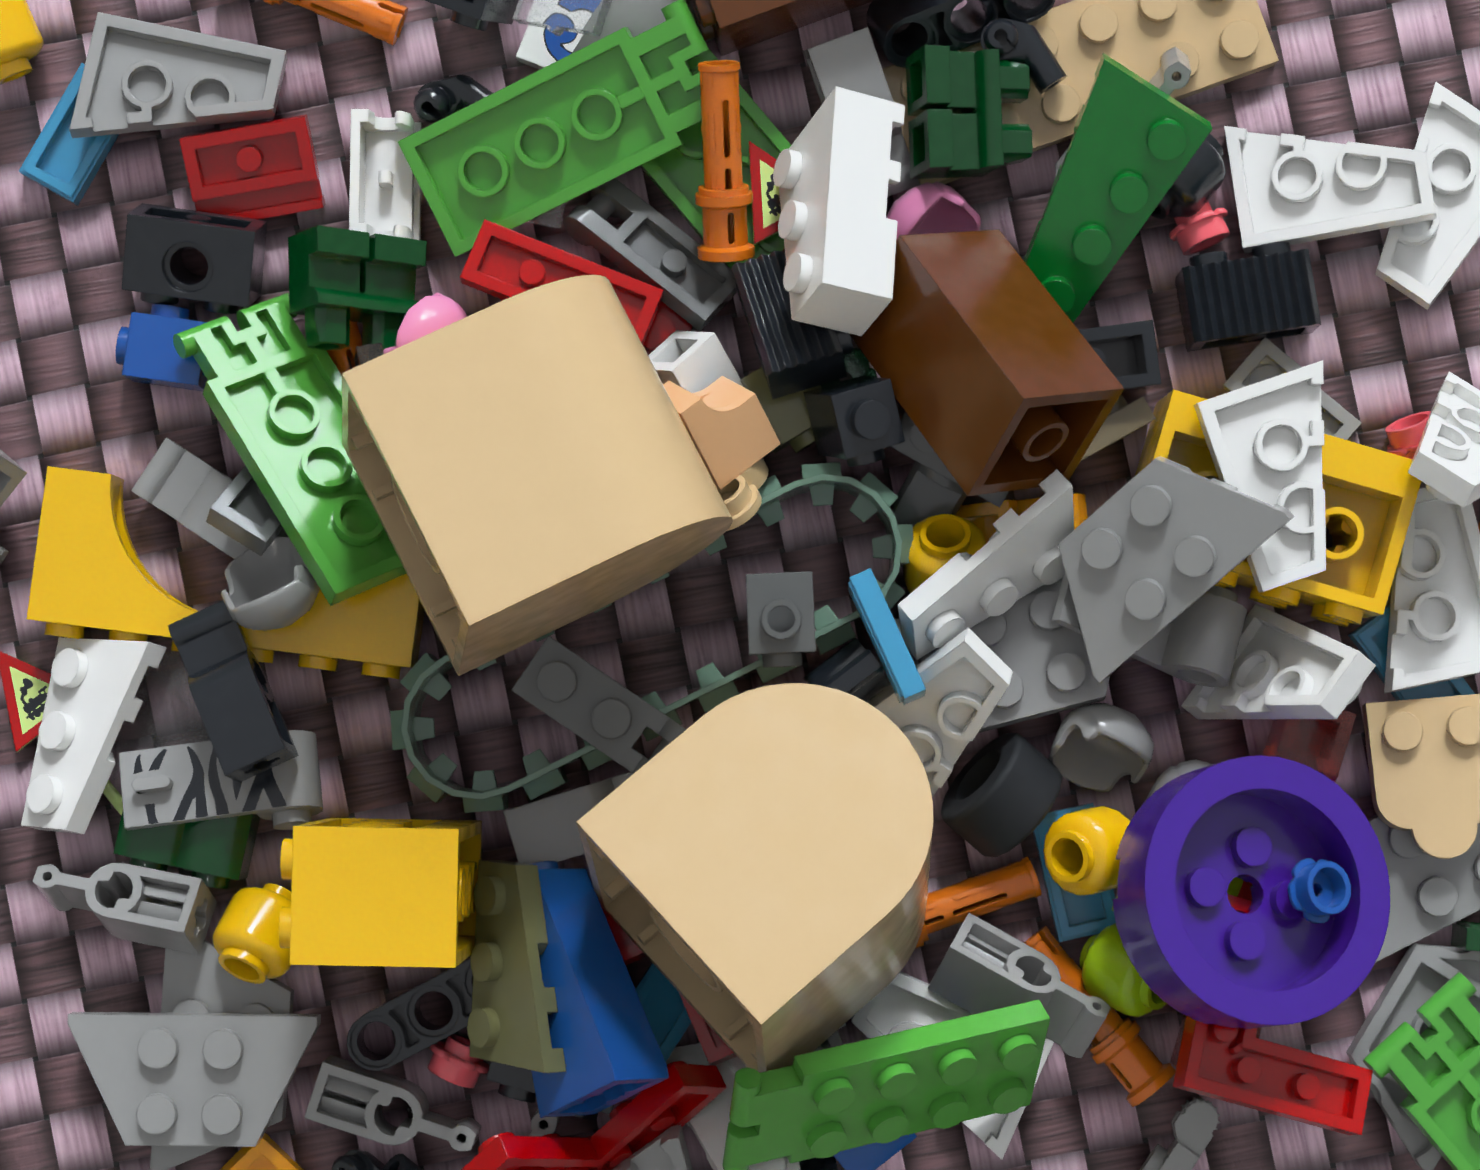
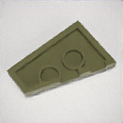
[467,860,566,1073]

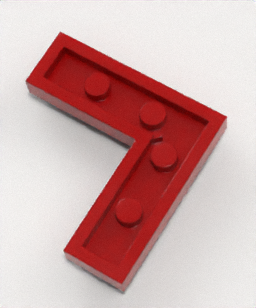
[460,219,664,345]
[1173,894,1373,1135]
[461,1061,727,1170]

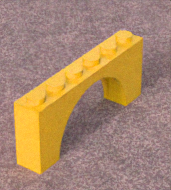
[26,466,425,679]

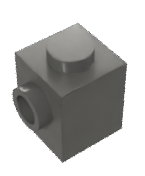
[746,571,816,668]

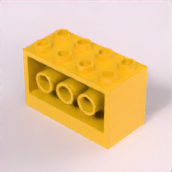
[1135,389,1421,627]
[279,818,482,968]

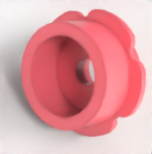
[1169,201,1230,256]
[1385,411,1431,459]
[427,1034,489,1088]

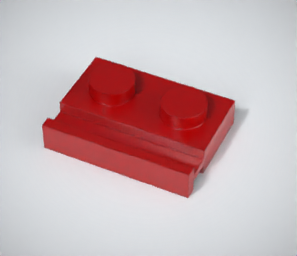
[179,114,326,219]

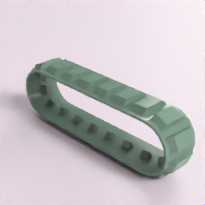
[390,462,913,813]

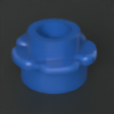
[1287,858,1351,924]

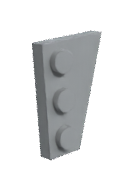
[69,12,287,138]

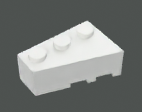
[773,86,905,336]

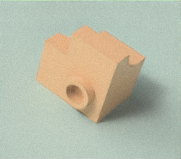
[663,376,781,490]

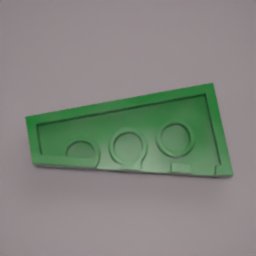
[1024,53,1212,323]

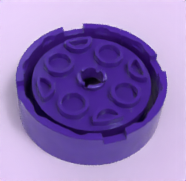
[1112,755,1390,1029]

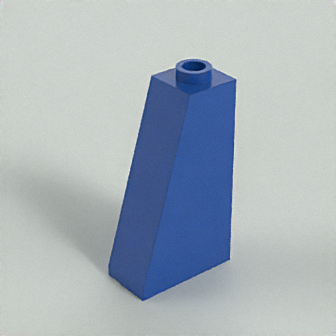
[531,861,669,1118]

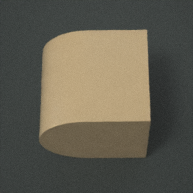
[342,275,733,676]
[576,683,933,1073]

